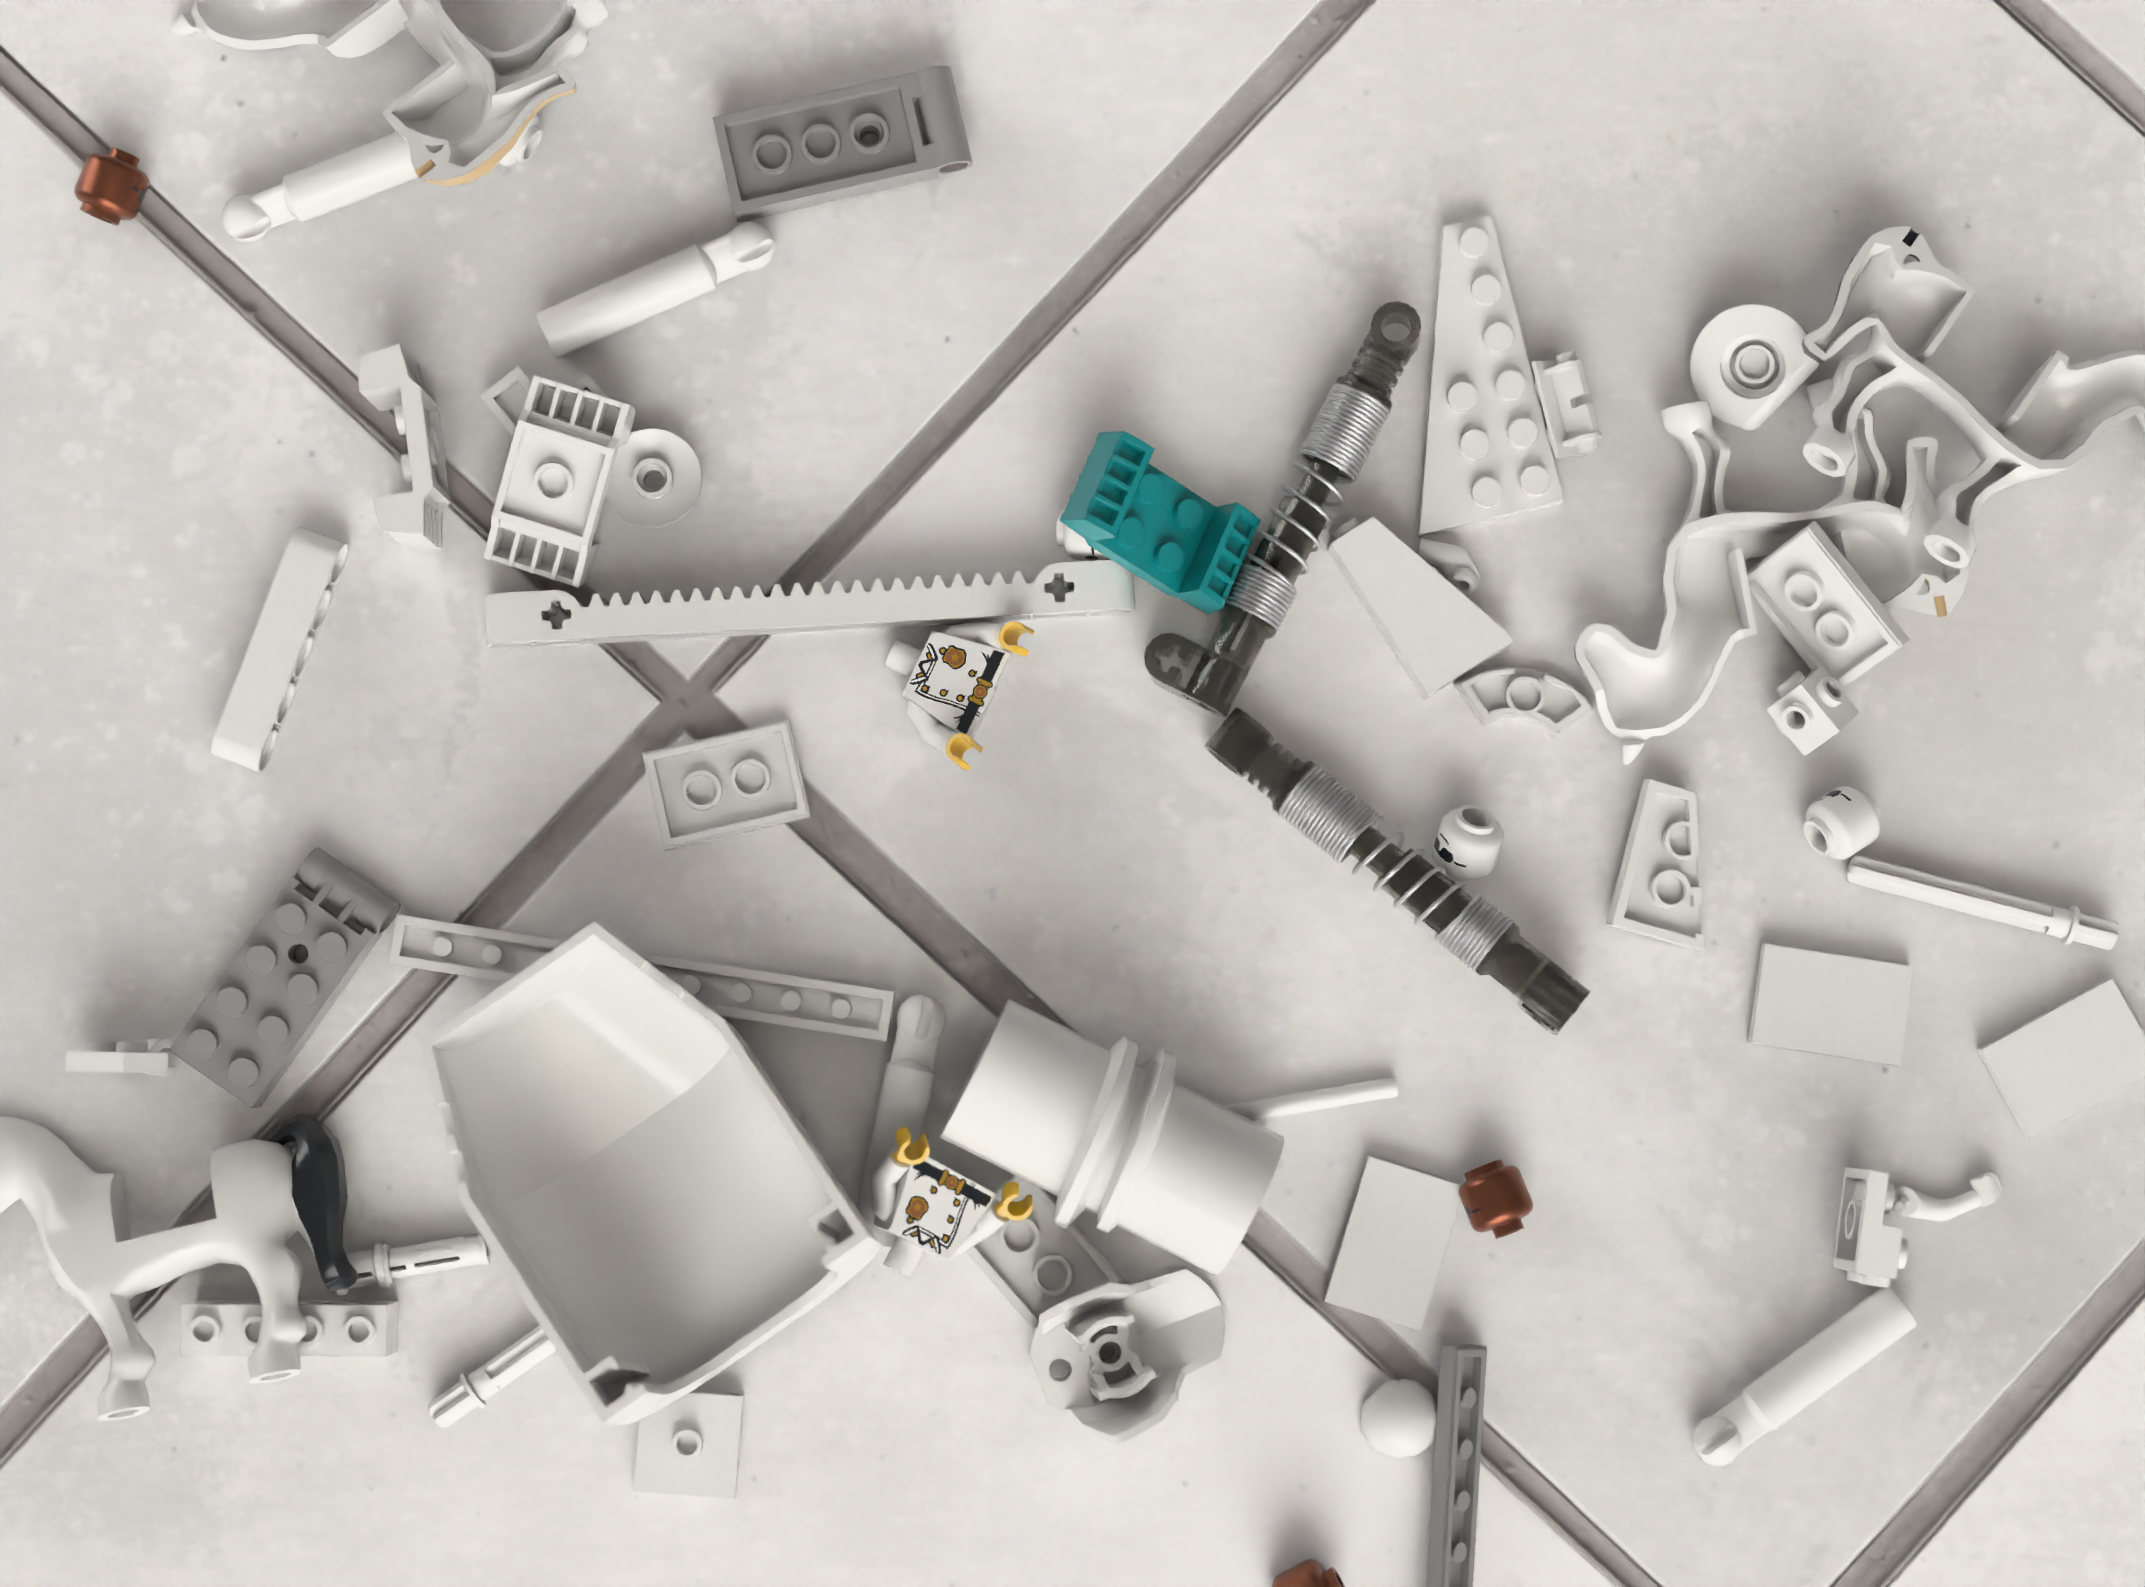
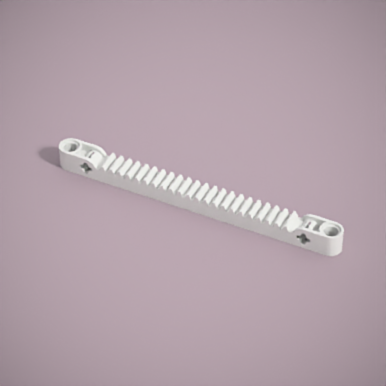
[484,560,1135,649]

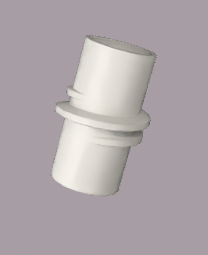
[940,999,1284,1275]

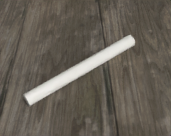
[1222,1077,1398,1121]

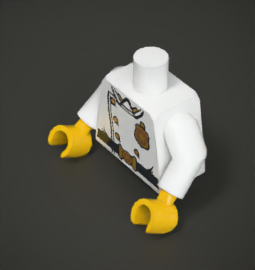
[885,621,1035,771]
[870,1127,1033,1278]

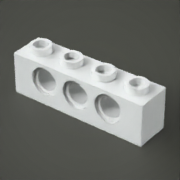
[180,1300,399,1357]

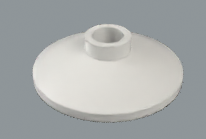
[605,428,702,528]

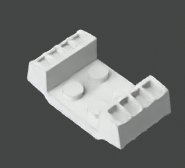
[358,344,451,549]
[483,375,636,588]

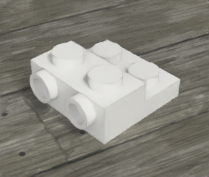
[1832,1167,1908,1288]

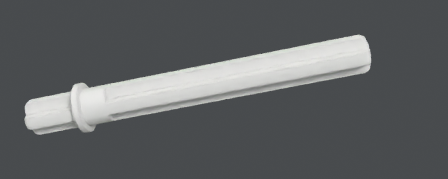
[1846,855,2119,950]
[428,1325,556,1428]

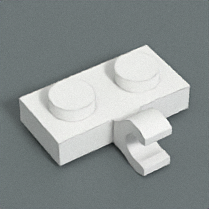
[66,1038,175,1077]

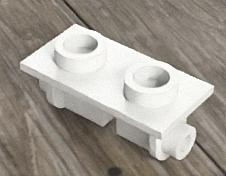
[1531,351,1602,458]

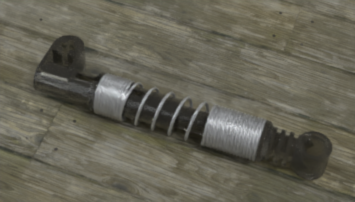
[1144,301,1421,718]
[1204,707,1591,1036]

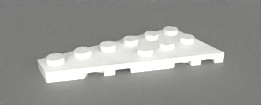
[1418,215,1564,538]

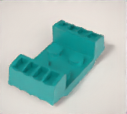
[1059,431,1261,615]

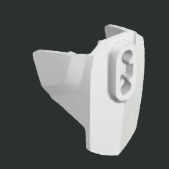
[1028,1269,1225,1444]

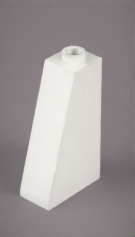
[1327,516,1514,700]

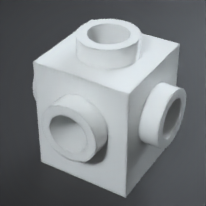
[1766,666,1859,756]

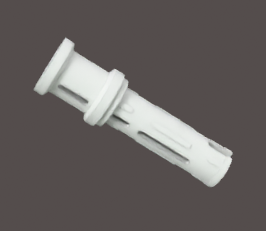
[335,1232,490,1296]

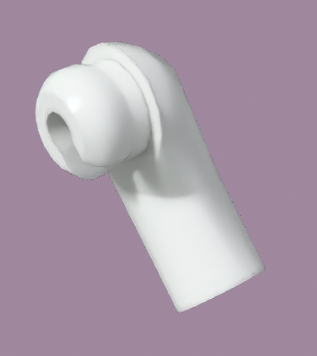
[1417,537,1480,596]

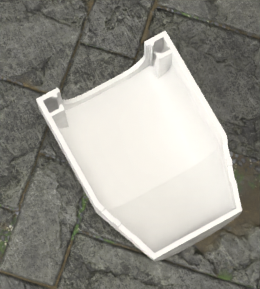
[420,921,882,1425]

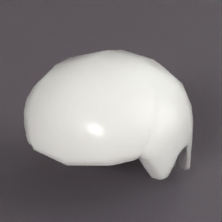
[1361,1379,1437,1458]

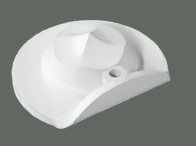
[1690,303,1819,431]

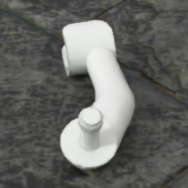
[1892,1172,2003,1222]

